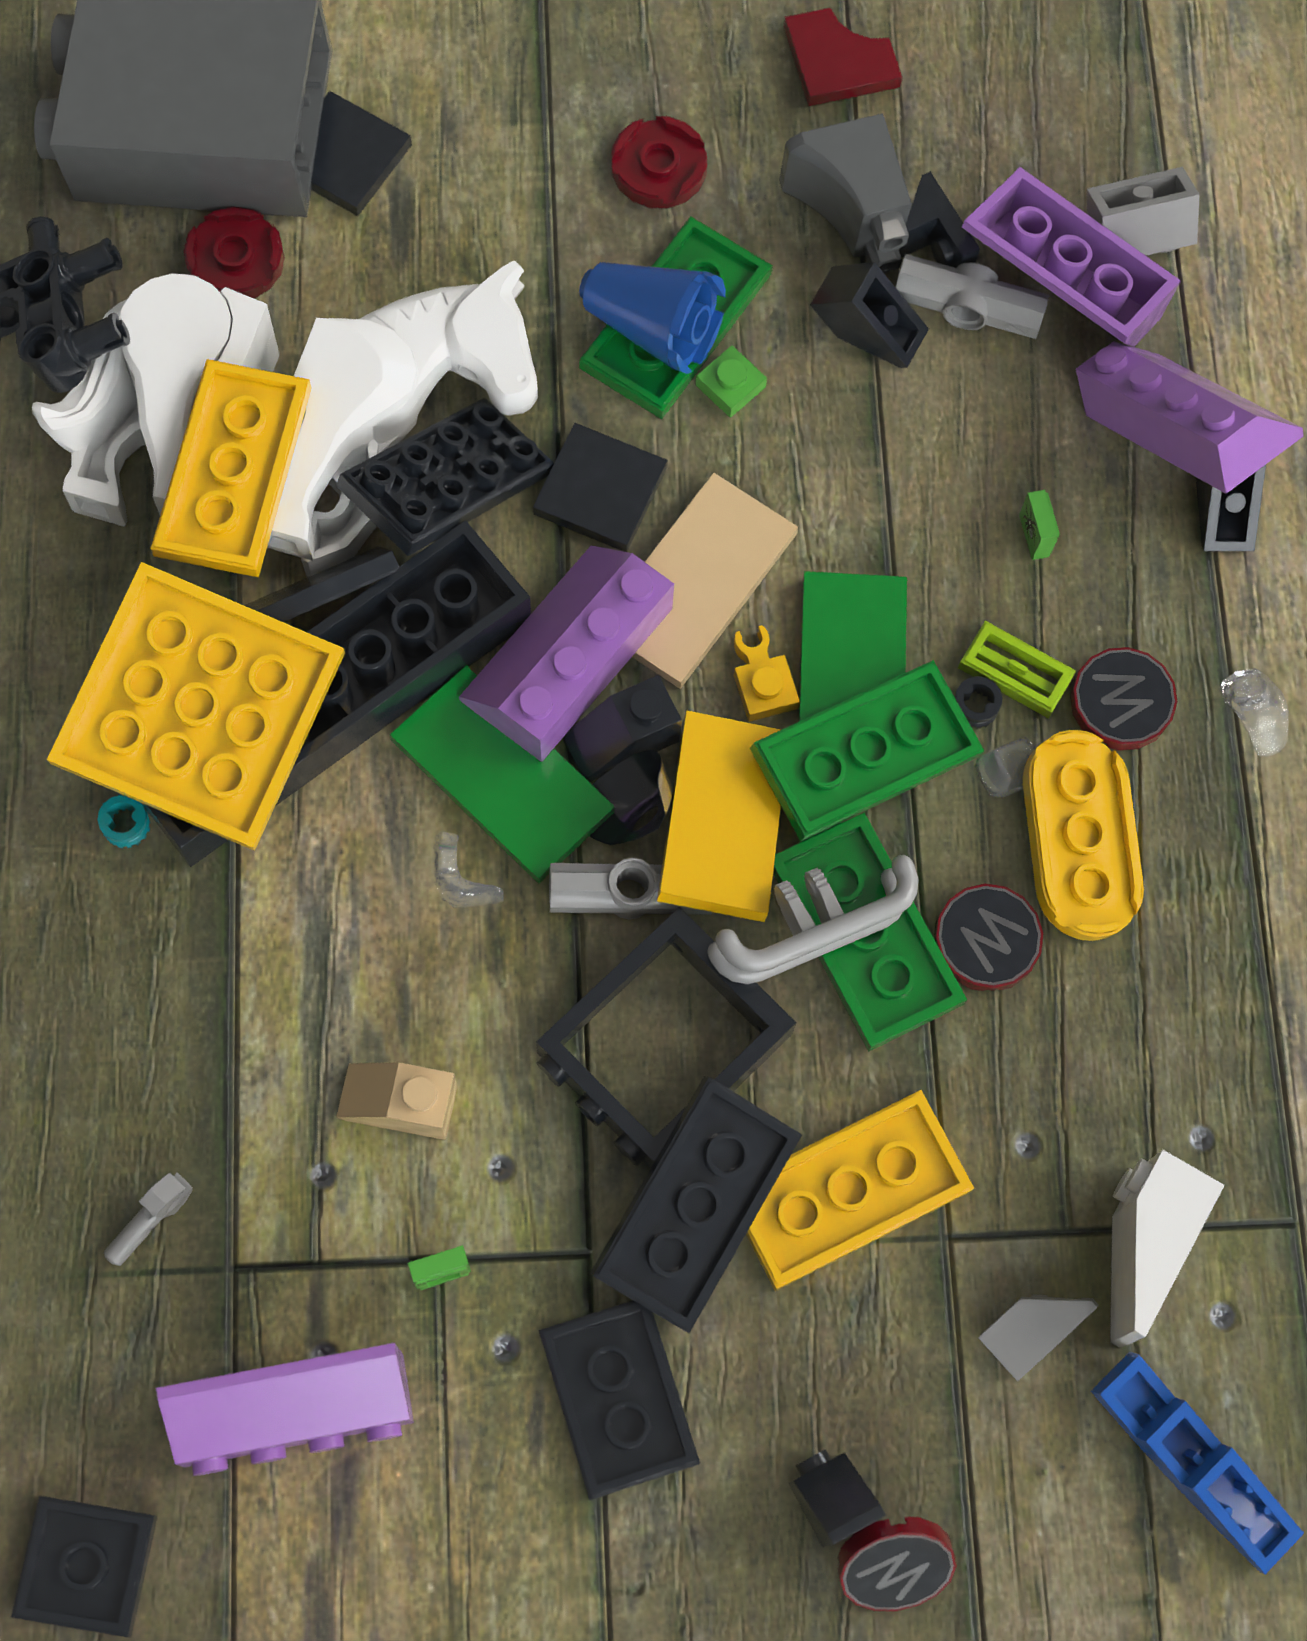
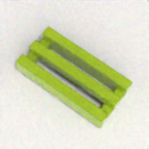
[958,621,1076,719]

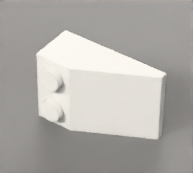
[1110,1150,1224,1348]

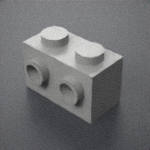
[1087,167,1200,256]

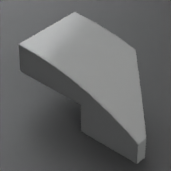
[978,1294,1098,1382]

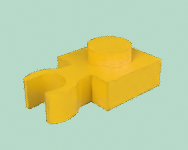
[734,625,800,722]

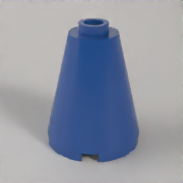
[579,262,726,374]

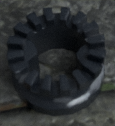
[954,676,1003,729]

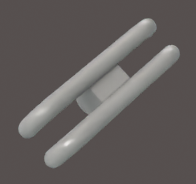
[707,855,919,984]

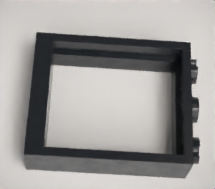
[536,907,797,1168]

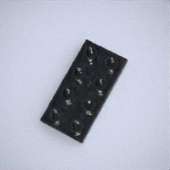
[336,397,554,556]

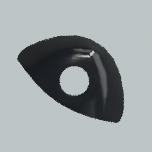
[590,750,672,845]

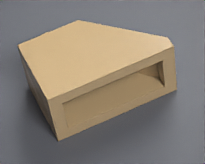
[336,1062,457,1140]

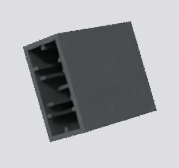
[34,0,333,217]

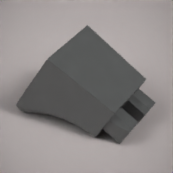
[779,113,912,273]

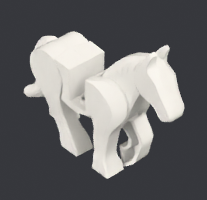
[32,261,538,577]

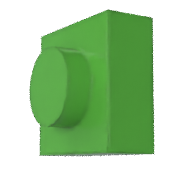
[695,345,767,418]

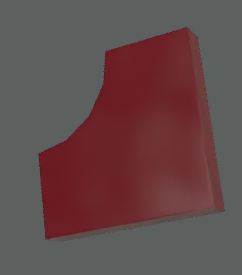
[784,7,903,106]

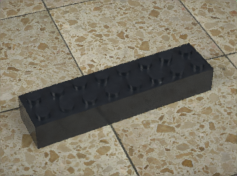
[141,520,531,867]

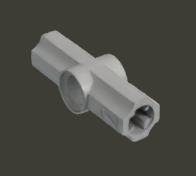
[895,254,1049,339]
[549,858,712,920]

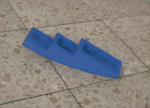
[1091,1352,1304,1574]

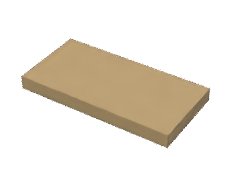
[632,473,798,689]

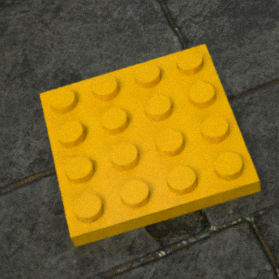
[47,562,345,851]

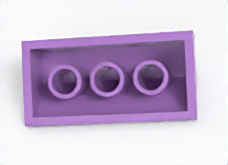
[962,167,1181,347]
[1076,342,1304,494]
[459,545,674,762]
[156,1343,414,1476]

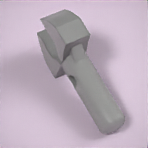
[104,1173,193,1266]

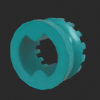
[97,795,151,848]

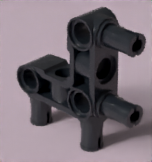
[0,216,130,393]

